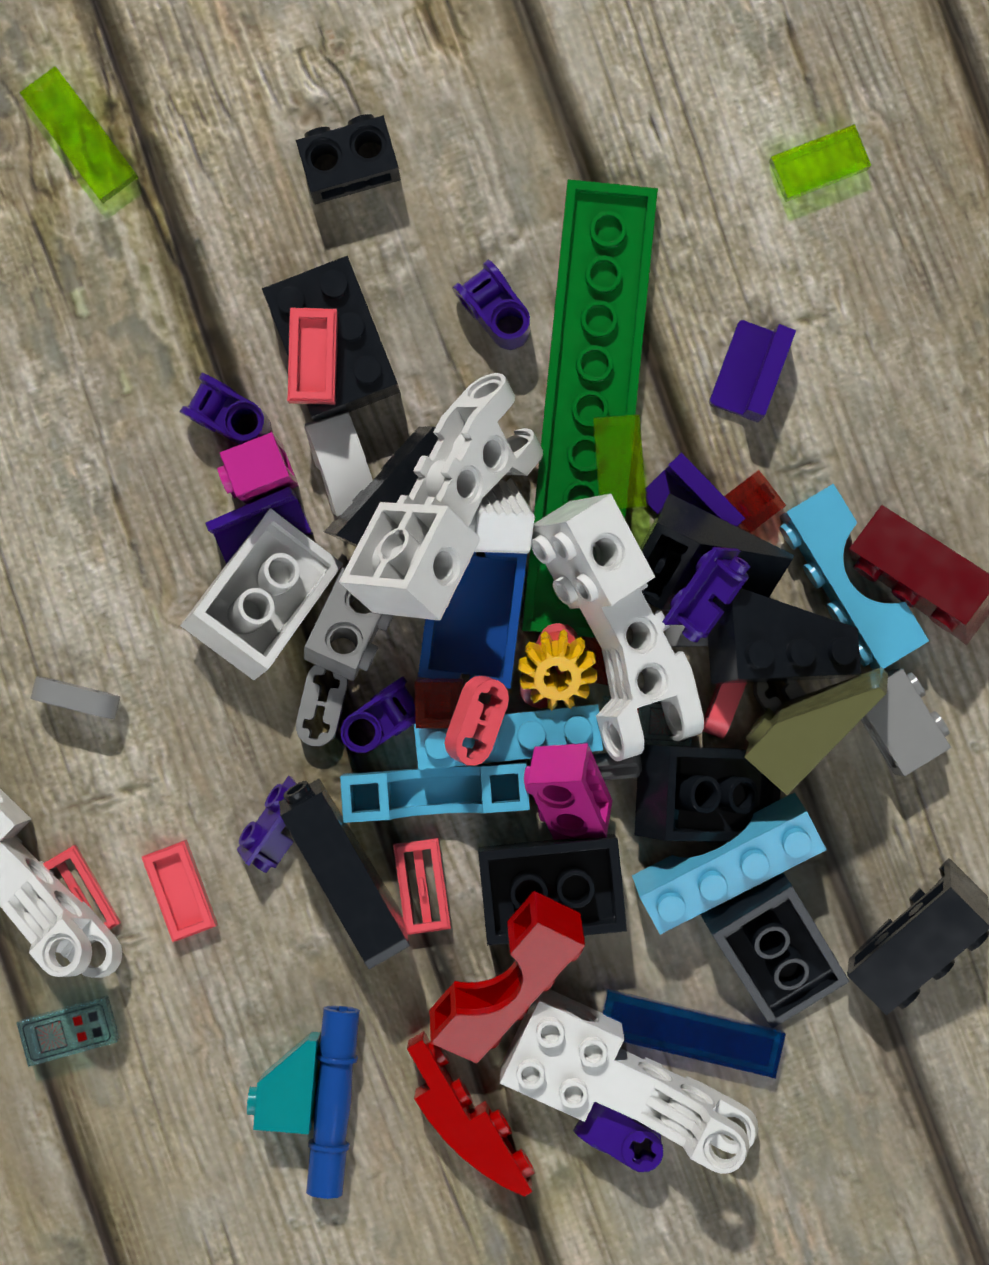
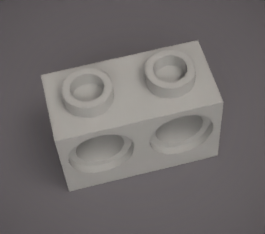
[304,566,394,681]

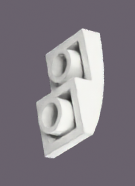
[304,411,373,516]

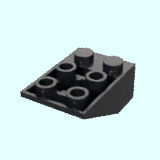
[640,493,794,611]

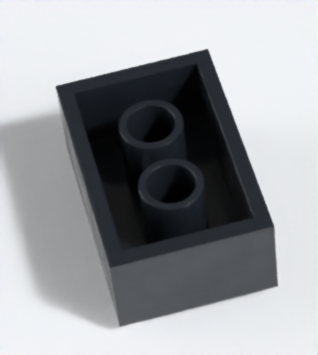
[262,255,400,421]
[478,834,627,946]

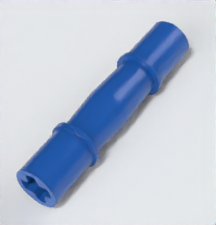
[306,1006,360,1199]

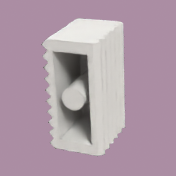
[469,478,535,554]

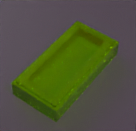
[769,124,872,202]
[593,415,647,509]

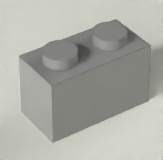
[861,669,952,777]

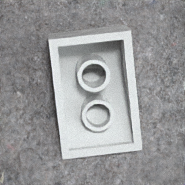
[180,508,343,680]

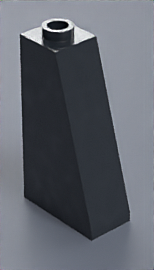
[279,779,410,970]

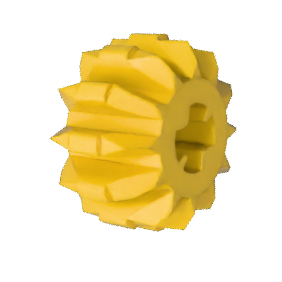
[518,629,597,711]

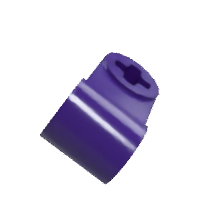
[452,259,530,350]
[180,373,272,444]
[341,676,429,753]
[573,1102,664,1172]

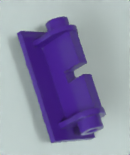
[662,547,750,643]
[237,775,297,873]

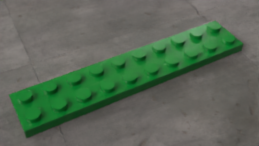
[522,179,658,638]

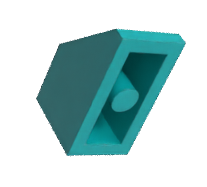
[247,1032,321,1135]

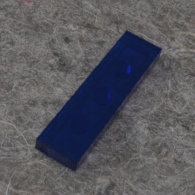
[601,989,786,1079]

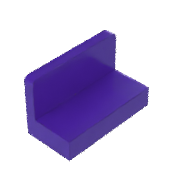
[709,320,796,422]
[640,452,745,527]
[205,487,313,564]

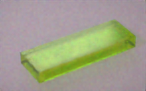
[19,66,139,203]

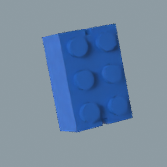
[418,552,527,689]

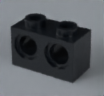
[296,114,401,205]

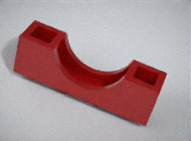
[429,891,585,1064]

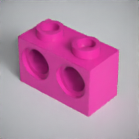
[217,432,299,504]
[524,743,613,840]

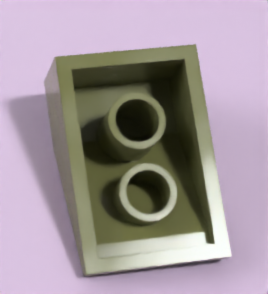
[744,667,888,795]

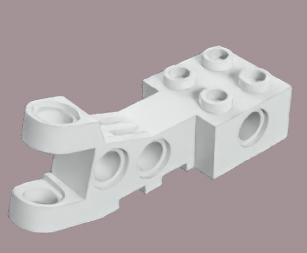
[339,373,543,621]
[531,493,704,762]
[0,789,122,978]
[500,989,759,1174]

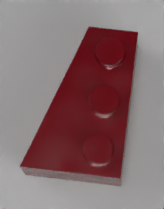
[849,505,989,645]

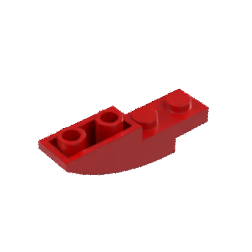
[407,1031,535,1197]

